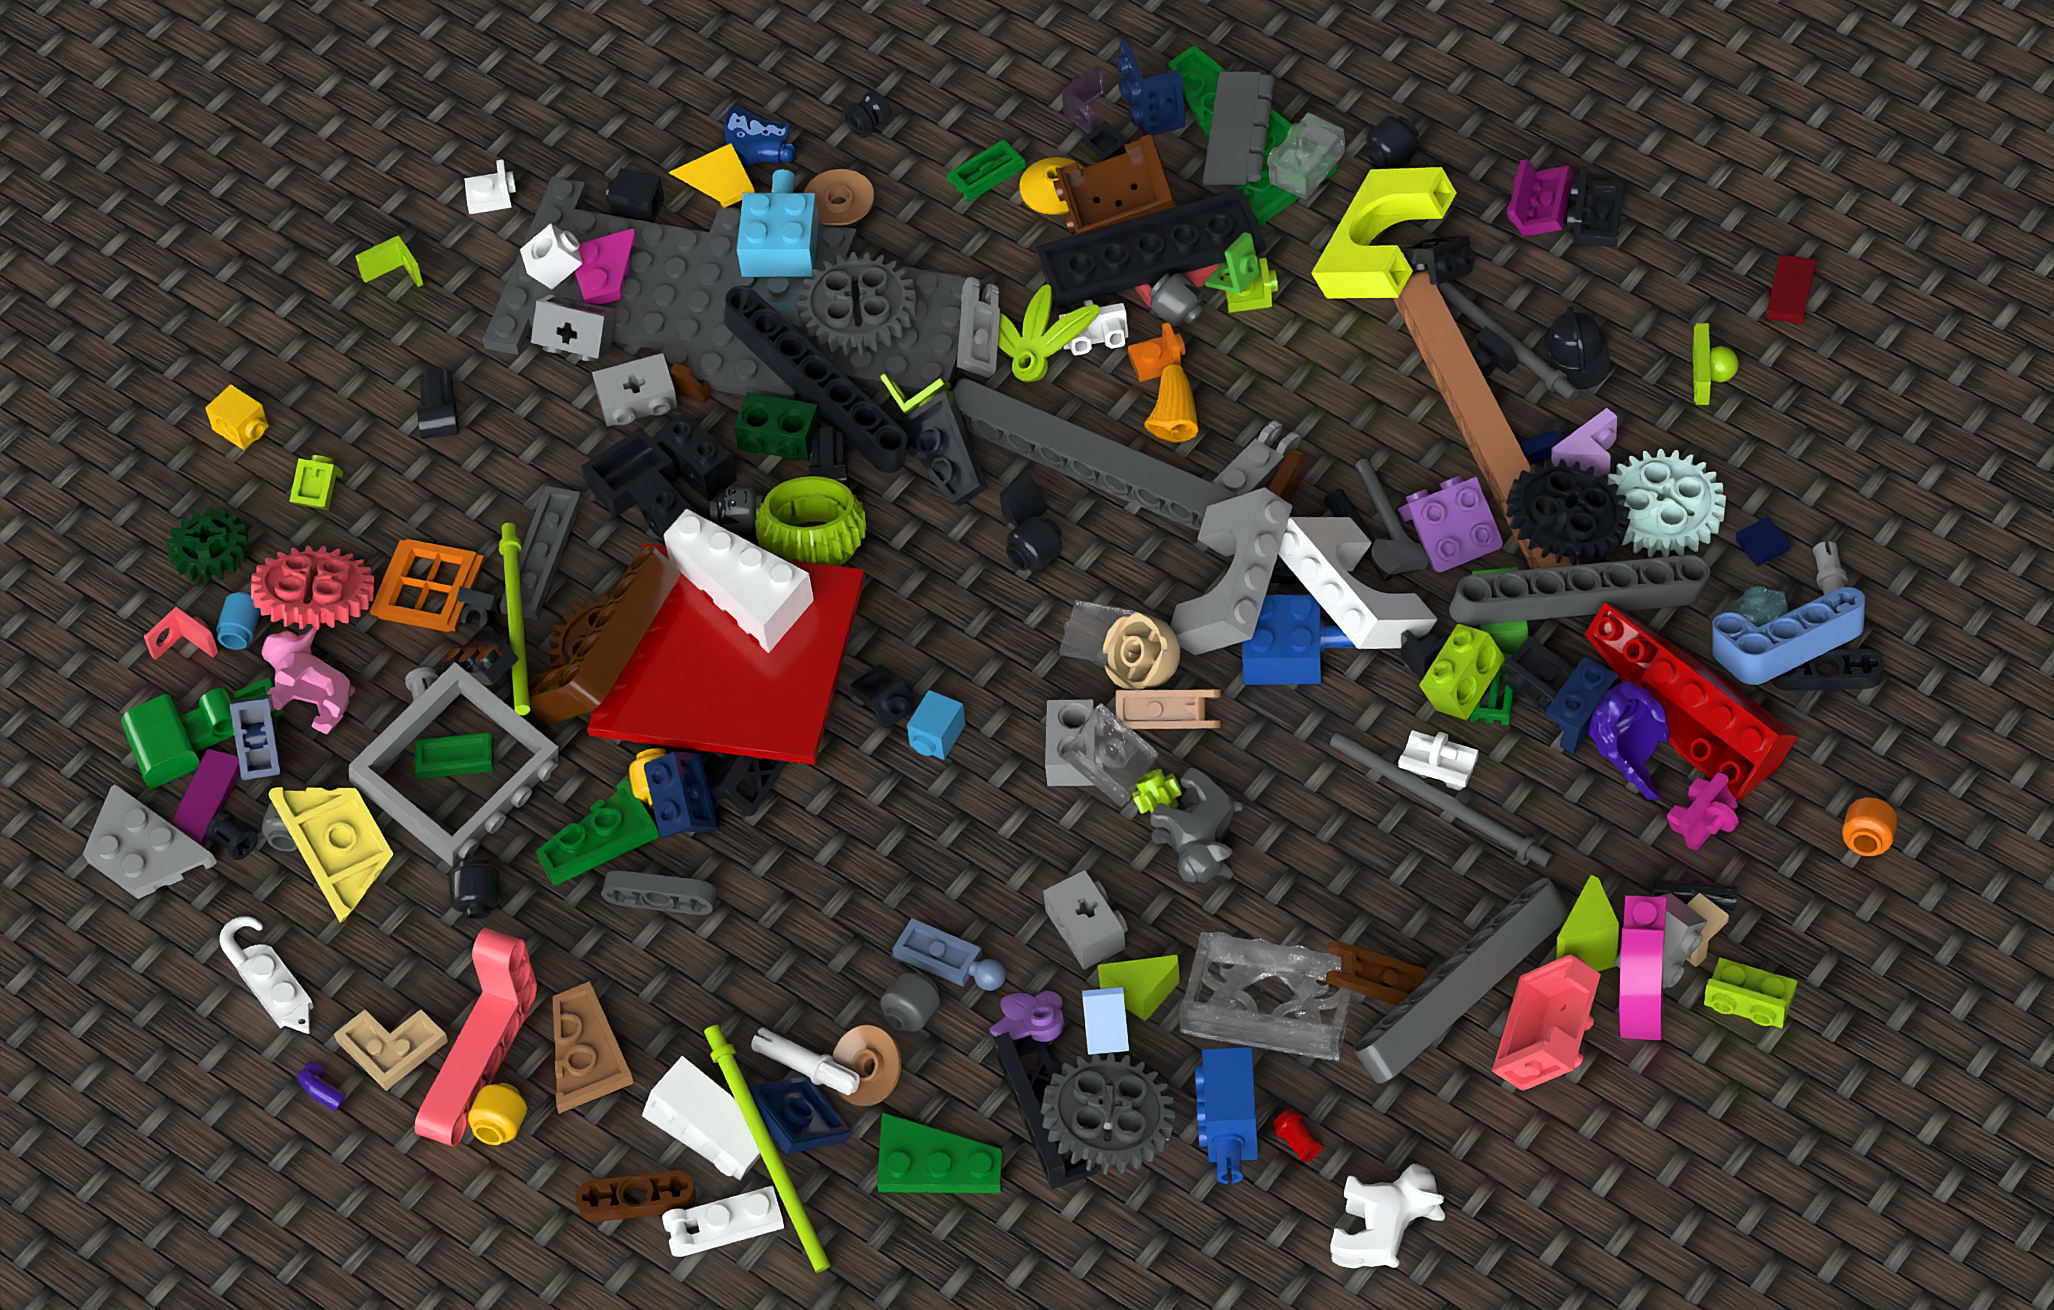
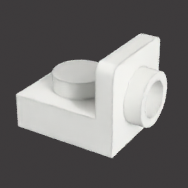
[464,159,516,214]

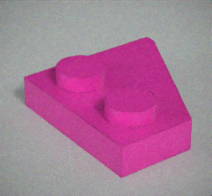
[574,228,636,305]

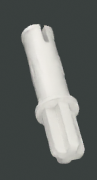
[751,1027,860,1095]

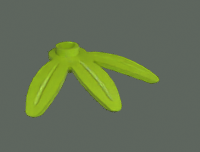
[998,284,1100,382]

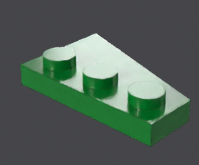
[535,778,659,886]
[877,1113,1003,1193]

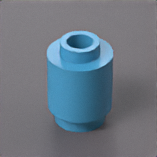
[216,592,261,650]

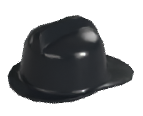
[1544,306,1610,389]

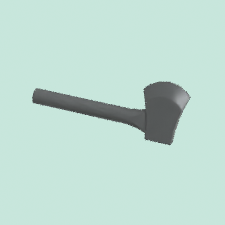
[1355,458,1430,575]

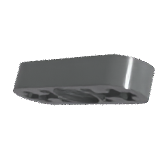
[601,870,717,915]

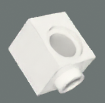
[520,224,583,289]

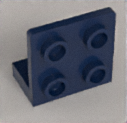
[1116,40,1185,136]

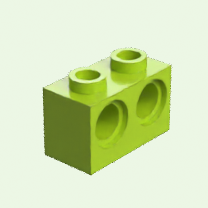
[1419,624,1505,721]

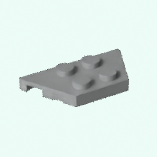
[83,784,217,899]

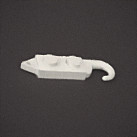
[219,916,314,1034]

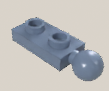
[892,918,1006,991]

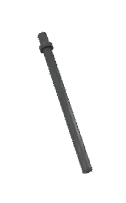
[1409,264,1580,402]
[1330,732,1554,869]

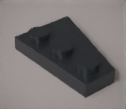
[896,390,988,506]
[437,624,519,685]

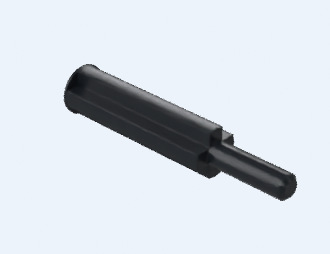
[1324,489,1393,581]

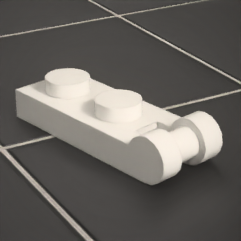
[662,1186,784,1257]

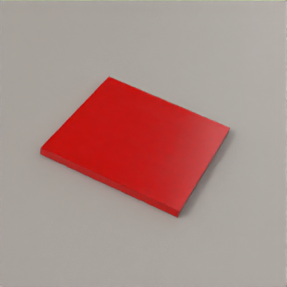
[587,543,865,765]

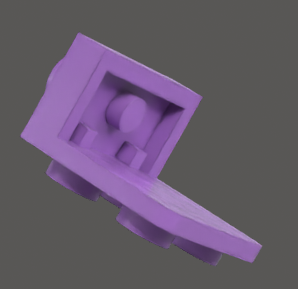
[1398,475,1503,573]

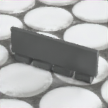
[1203,72,1275,185]

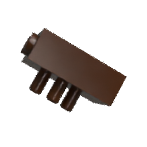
[1053,134,1177,235]

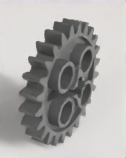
[797,252,917,355]
[1041,1052,1175,1174]

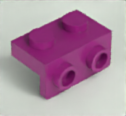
[1507,159,1574,237]

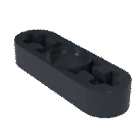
[1770,649,1884,691]

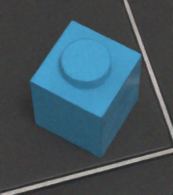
[907,690,966,760]

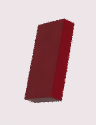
[1766,254,1816,324]

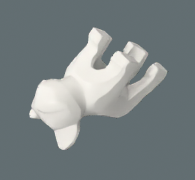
[1330,1164,1445,1268]

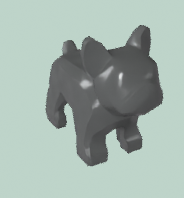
[1151,768,1244,883]

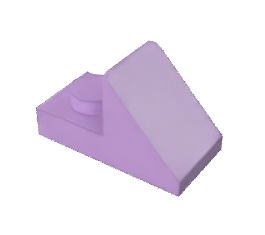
[1551,408,1617,477]

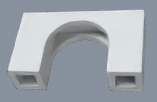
[1278,517,1438,649]

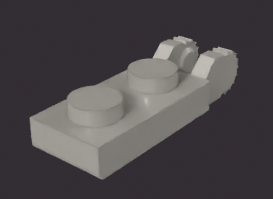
[957,276,1000,378]
[1211,420,1301,496]

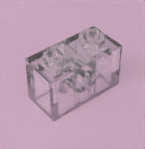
[1267,112,1345,200]

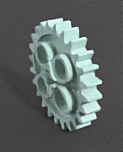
[1608,449,1726,557]

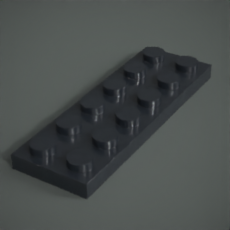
[1035,189,1266,309]

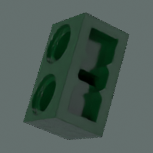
[734,392,821,461]

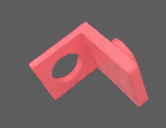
[144,607,219,660]

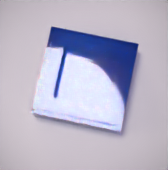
[1520,430,1561,464]
[1736,517,1790,566]

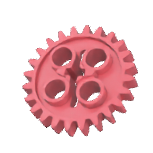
[251,546,374,630]

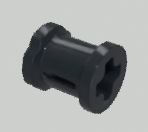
[206,810,258,860]

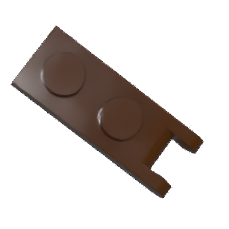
[1326,941,1427,1005]

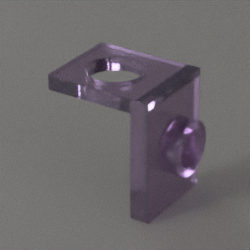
[1062,66,1104,134]

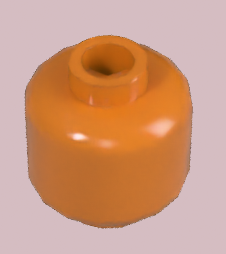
[1842,797,1898,856]

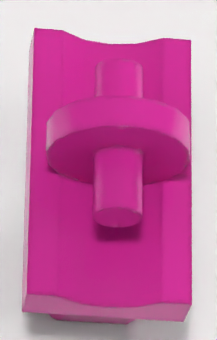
[1667,772,1739,851]

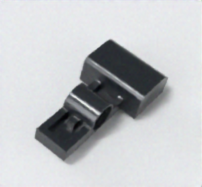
[581,427,700,537]

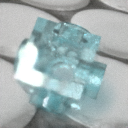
[1725,586,1789,628]

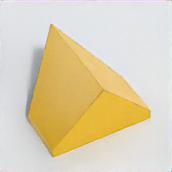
[668,143,755,208]

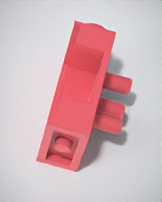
[1492,954,1601,1091]

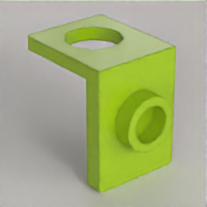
[356,235,423,287]
[880,373,952,414]

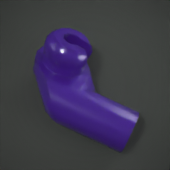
[297,1062,346,1112]

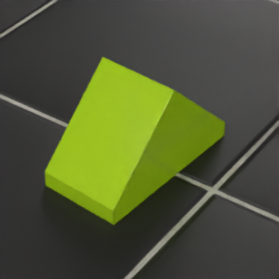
[1098,955,1180,1021]

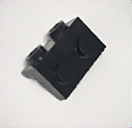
[1567,166,1624,247]
[1500,636,1575,715]

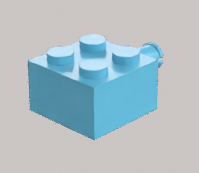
[737,169,819,277]

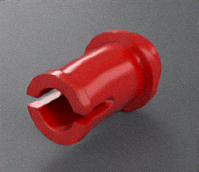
[1273,1109,1323,1163]

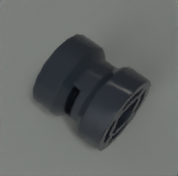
[843,90,892,138]

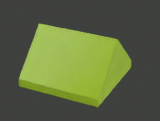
[1556,875,1619,972]

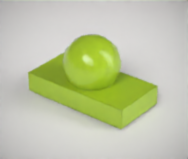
[1692,323,1739,405]

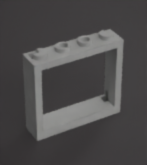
[349,662,558,867]

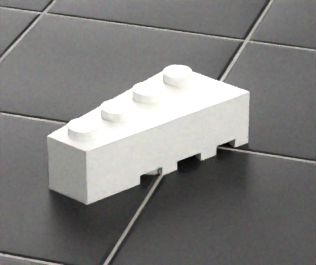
[664,509,814,653]

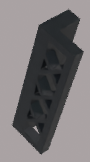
[708,754,788,817]
[993,1032,1098,1190]

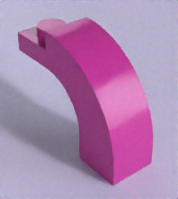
[1619,895,1667,1040]

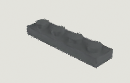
[499,486,583,620]

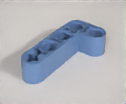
[1712,587,1865,685]

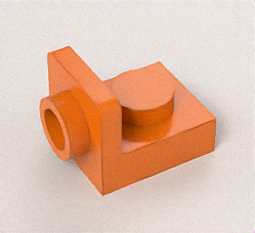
[1128,322,1185,382]

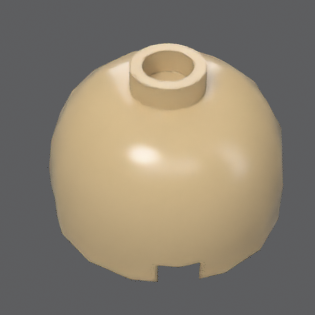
[1103,613,1180,690]

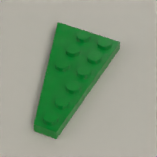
[1168,45,1337,227]

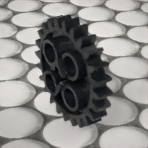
[1506,459,1630,565]

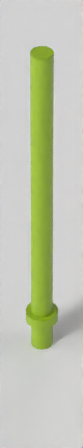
[499,523,530,715]
[704,1024,831,1273]

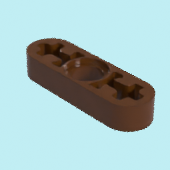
[576,1170,696,1222]

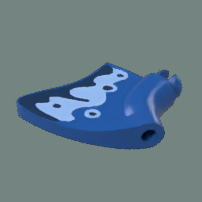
[724,106,795,168]

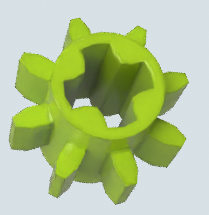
[1132,769,1182,814]

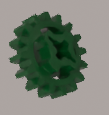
[166,507,250,583]

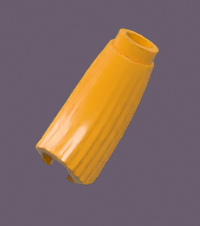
[1144,365,1198,443]

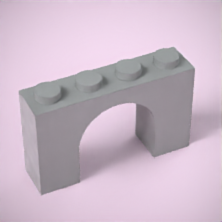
[1170,487,1292,655]

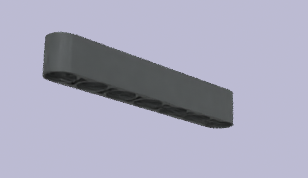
[1449,555,1710,626]
[1353,878,1571,1083]

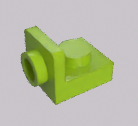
[1223,258,1278,313]
[289,455,343,510]

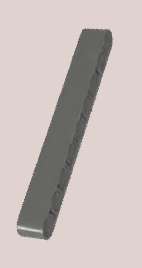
[951,379,1237,532]

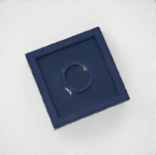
[748,1076,852,1154]

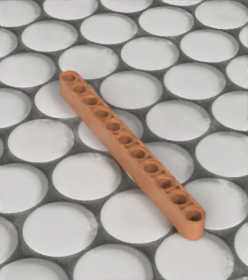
[1393,269,1579,569]

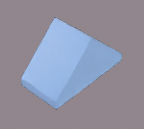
[1082,987,1129,1054]

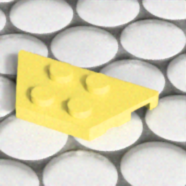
[268,787,393,923]

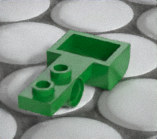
[121,677,285,790]

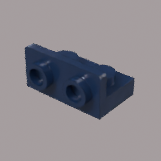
[1546,657,1618,754]
[644,752,718,838]

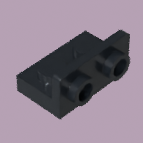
[1400,236,1474,285]

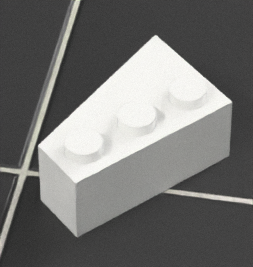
[642,1056,774,1181]

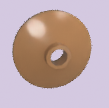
[804,169,874,226]
[832,1025,901,1106]

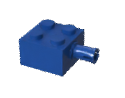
[1242,594,1358,685]
[1195,1047,1258,1184]

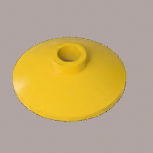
[1019,157,1084,215]

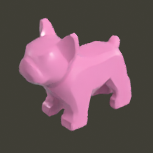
[262,628,355,734]

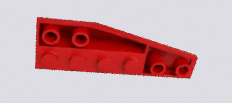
[1585,602,1799,800]

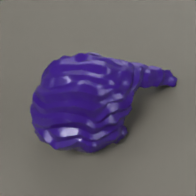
[1589,681,1670,800]

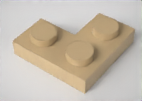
[334,1009,448,1091]

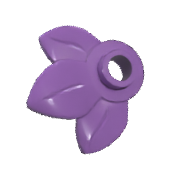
[989,990,1064,1042]

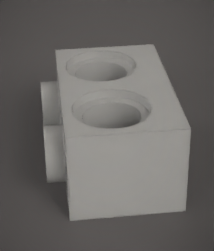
[1045,699,1103,786]

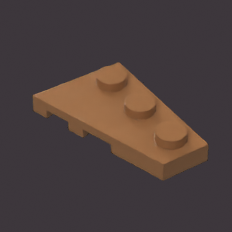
[553,981,634,1113]

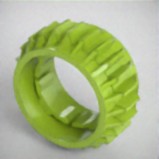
[755,476,866,566]

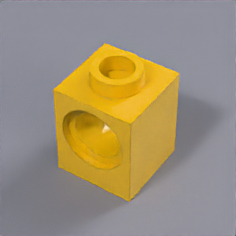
[205,384,269,450]

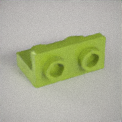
[1704,957,1798,1029]

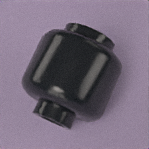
[1366,116,1419,169]
[1006,516,1062,572]
[449,858,502,919]

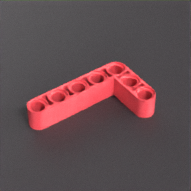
[415,928,537,1147]

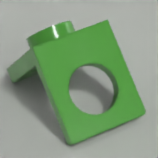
[1204,232,1260,294]

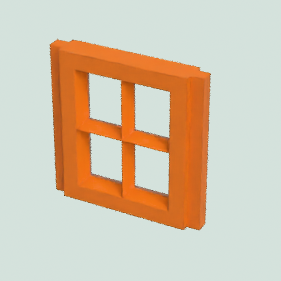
[370,539,485,632]

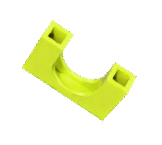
[1311,167,1457,299]

